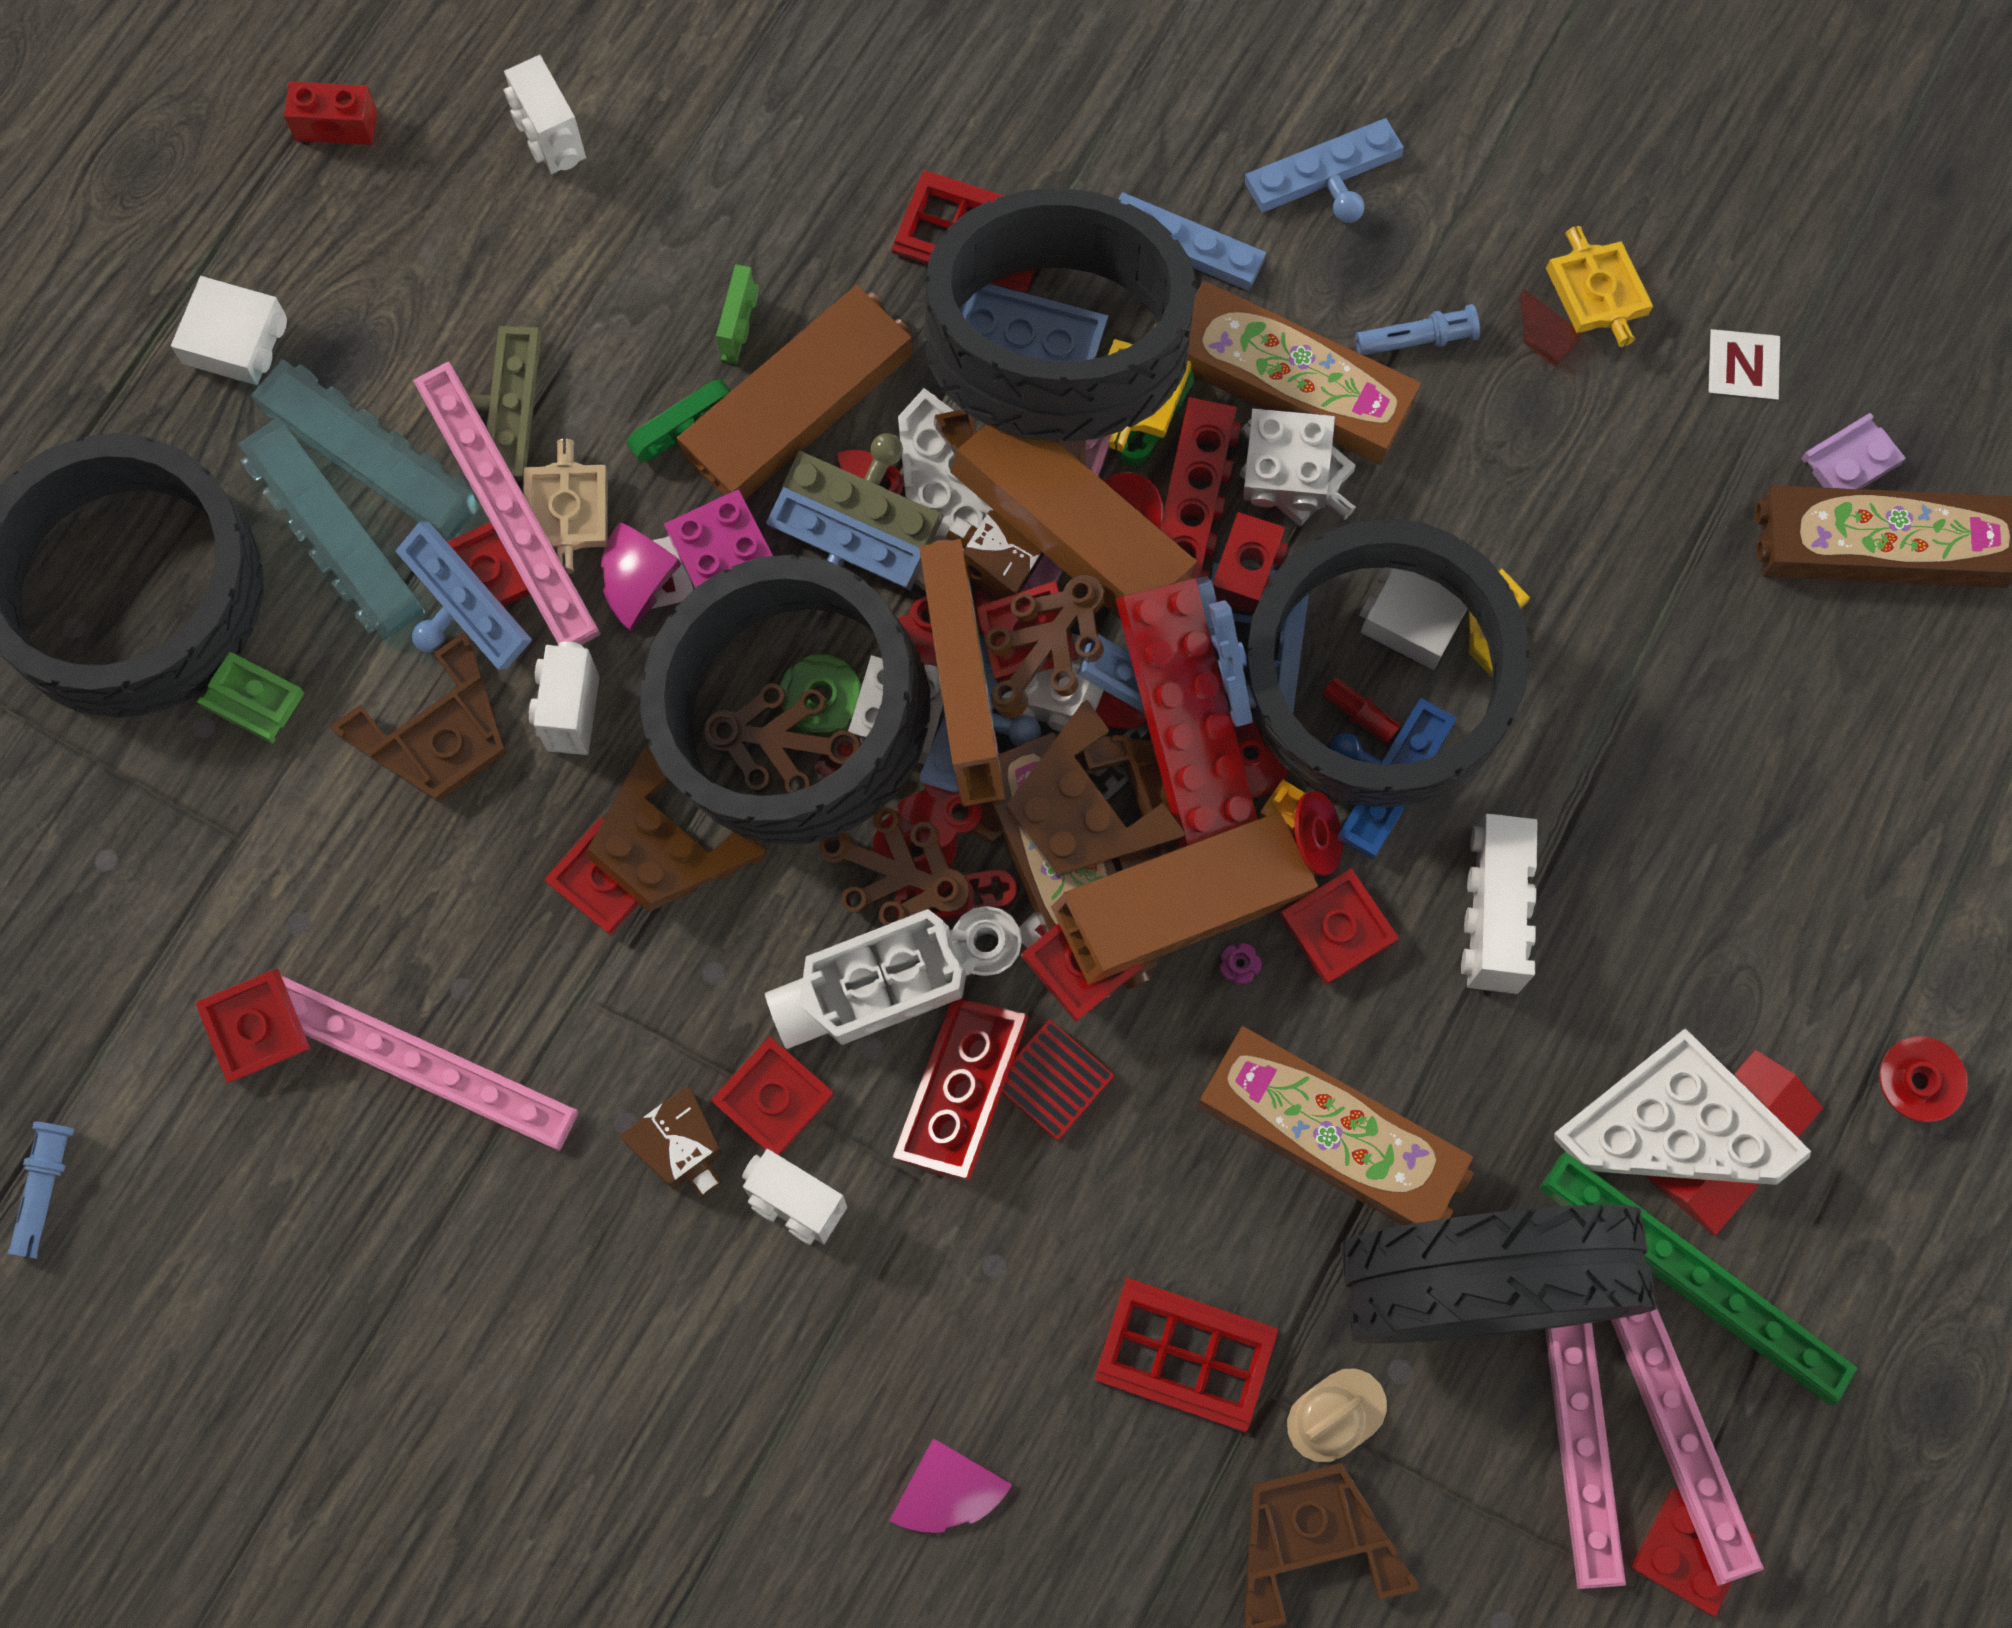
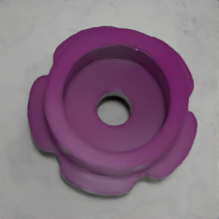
[1219,943,1262,985]

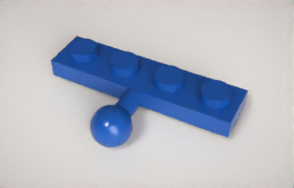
[1329,698,1457,860]

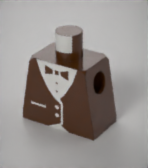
[946,510,1045,601]
[619,1085,723,1198]

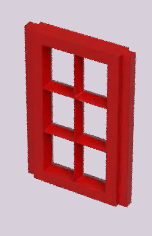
[892,170,1037,294]
[1094,1277,1278,1433]

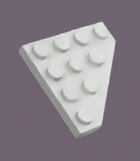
[898,388,993,591]
[1554,1029,1811,1185]

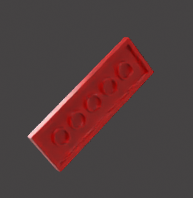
[1115,578,1257,847]

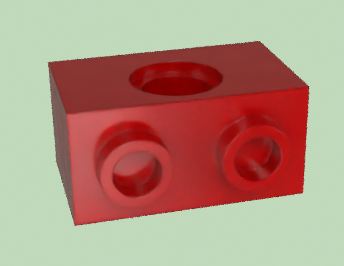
[284,81,378,145]
[1212,512,1288,615]

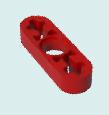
[894,870,1016,921]

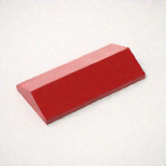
[893,999,1029,1180]
[1646,1050,1823,1236]

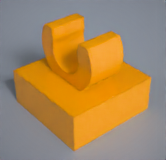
[1259,779,1305,830]

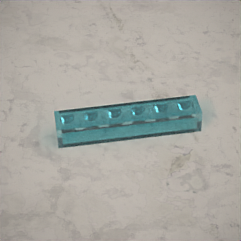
[251,359,479,542]
[238,416,425,641]

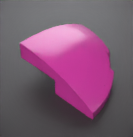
[601,522,681,632]
[890,1439,1012,1533]

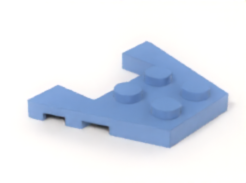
[1196,576,1257,727]

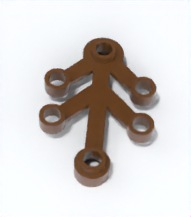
[986,575,1105,718]
[704,683,862,793]
[819,807,970,926]

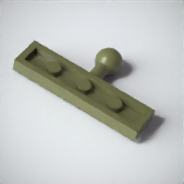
[464,326,541,482]
[782,433,944,547]

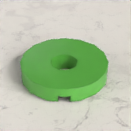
[780,654,861,736]

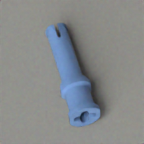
[1355,304,1480,356]
[7,1122,74,1259]

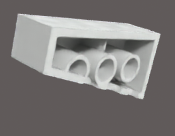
[1461,814,1537,994]

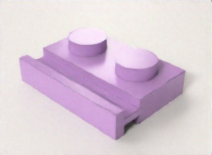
[1801,413,1906,489]

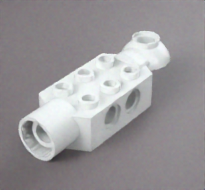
[765,906,1022,1049]

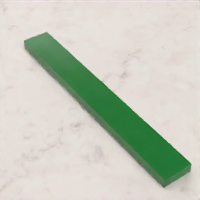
[1539,1152,1857,1406]

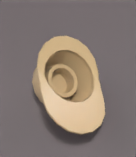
[1287,1369,1387,1462]

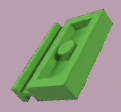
[716,264,759,365]
[197,651,305,744]

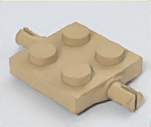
[523,439,608,574]

